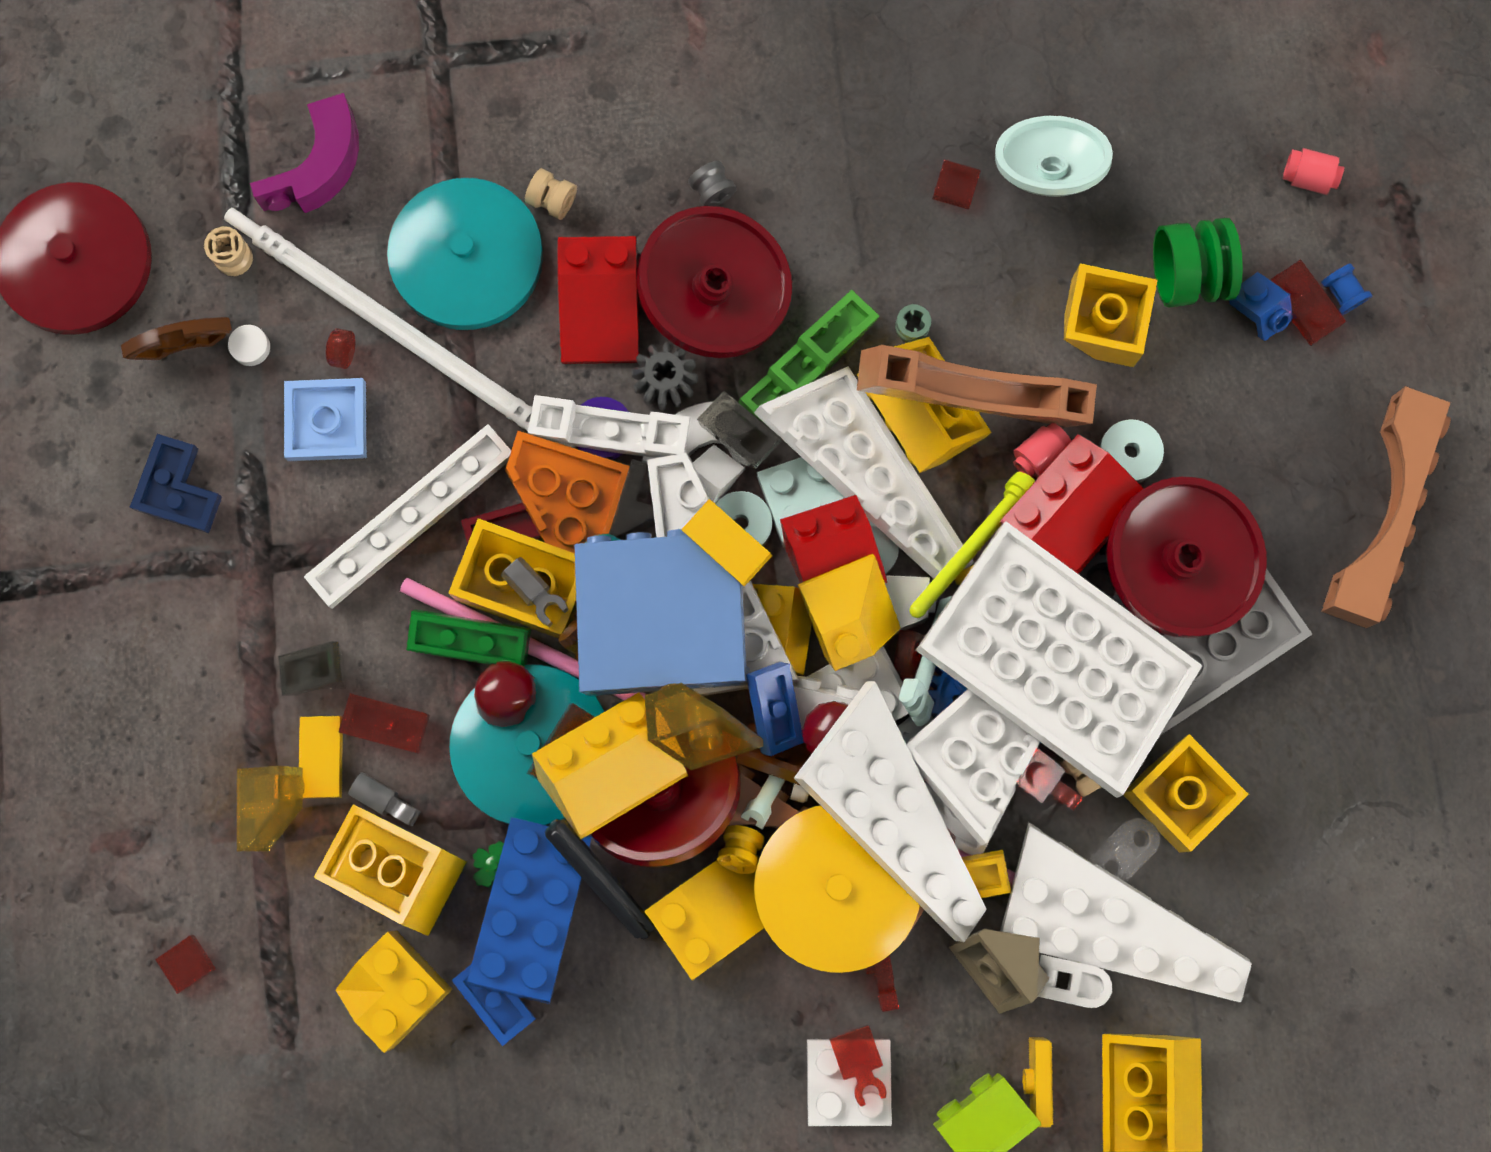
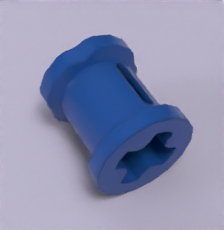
[1321,264,1373,315]

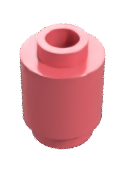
[1282,148,1344,195]
[1013,423,1071,479]

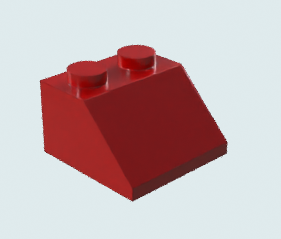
[780,495,887,583]

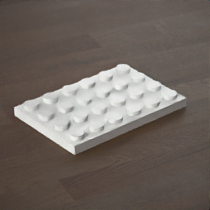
[916,521,1203,798]

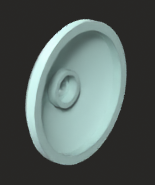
[995,116,1113,197]

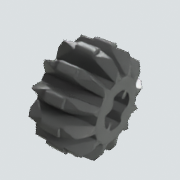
[631,342,698,410]

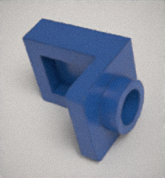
[1229,272,1293,341]

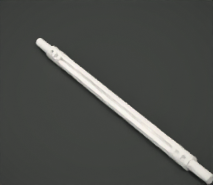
[224,208,576,448]

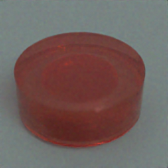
[326,328,356,369]

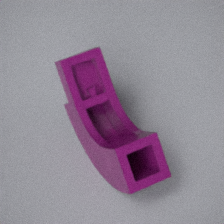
[250,93,359,213]

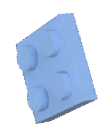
[284,378,367,461]

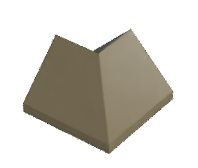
[949,929,1049,1014]

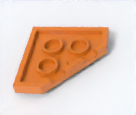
[505,431,631,553]

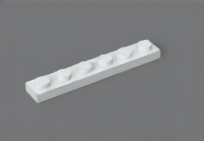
[304,424,511,609]

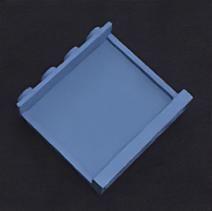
[574,529,751,696]

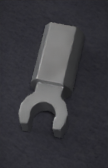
[501,557,568,627]
[348,772,421,826]

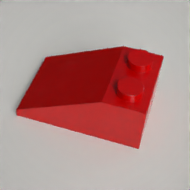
[558,236,639,364]

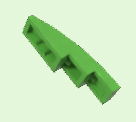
[738,290,879,431]

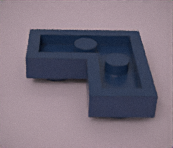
[130,434,222,534]

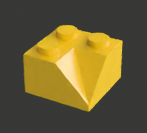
[1064,263,1158,367]
[1124,734,1249,853]
[336,930,452,1053]

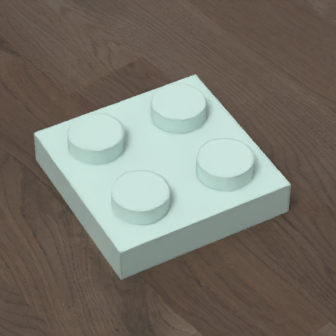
[757,457,845,547]

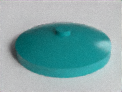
[387,178,543,330]
[449,665,605,825]

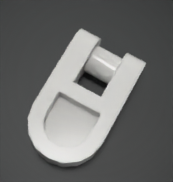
[1038,954,1112,1008]

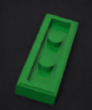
[406,609,531,667]

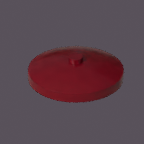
[0,182,152,335]
[637,206,792,358]
[1107,476,1267,638]
[590,708,741,867]

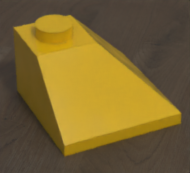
[797,554,901,671]

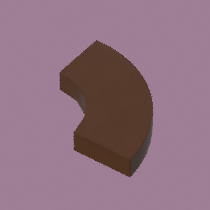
[121,317,232,360]

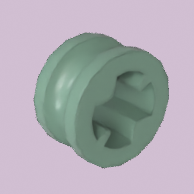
[895,304,931,343]

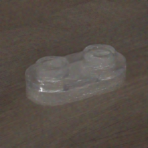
[1089,818,1160,882]

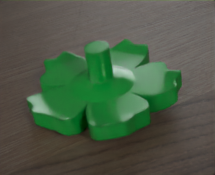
[472,841,504,887]

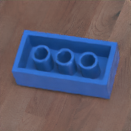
[467,817,592,1004]

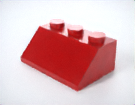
[1000,434,1144,574]

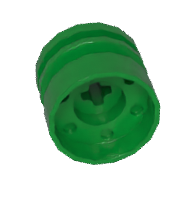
[1153,217,1243,308]

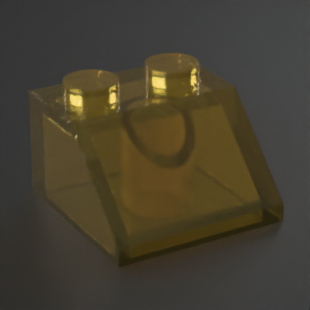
[645,683,764,770]

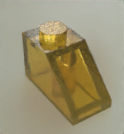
[237,766,305,852]

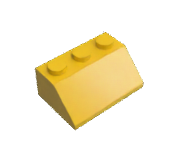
[857,337,992,473]
[448,519,577,638]
[532,692,687,839]
[1102,1034,1202,1152]

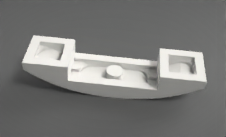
[528,395,691,457]

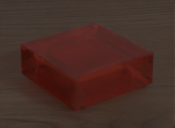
[932,159,981,210]
[155,935,216,994]

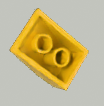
[314,804,467,936]
[645,855,764,980]

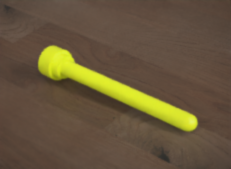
[909,472,1035,618]

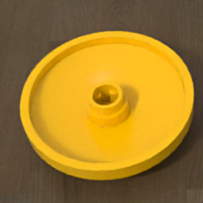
[754,805,920,973]

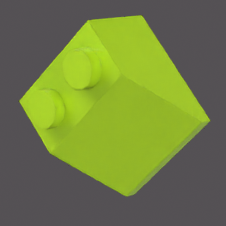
[933,1073,1041,1152]

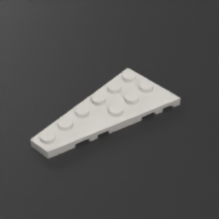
[754,366,974,579]
[647,453,799,699]
[794,681,987,942]
[906,689,1040,846]
[1000,822,1252,1002]

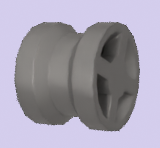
[688,161,736,206]

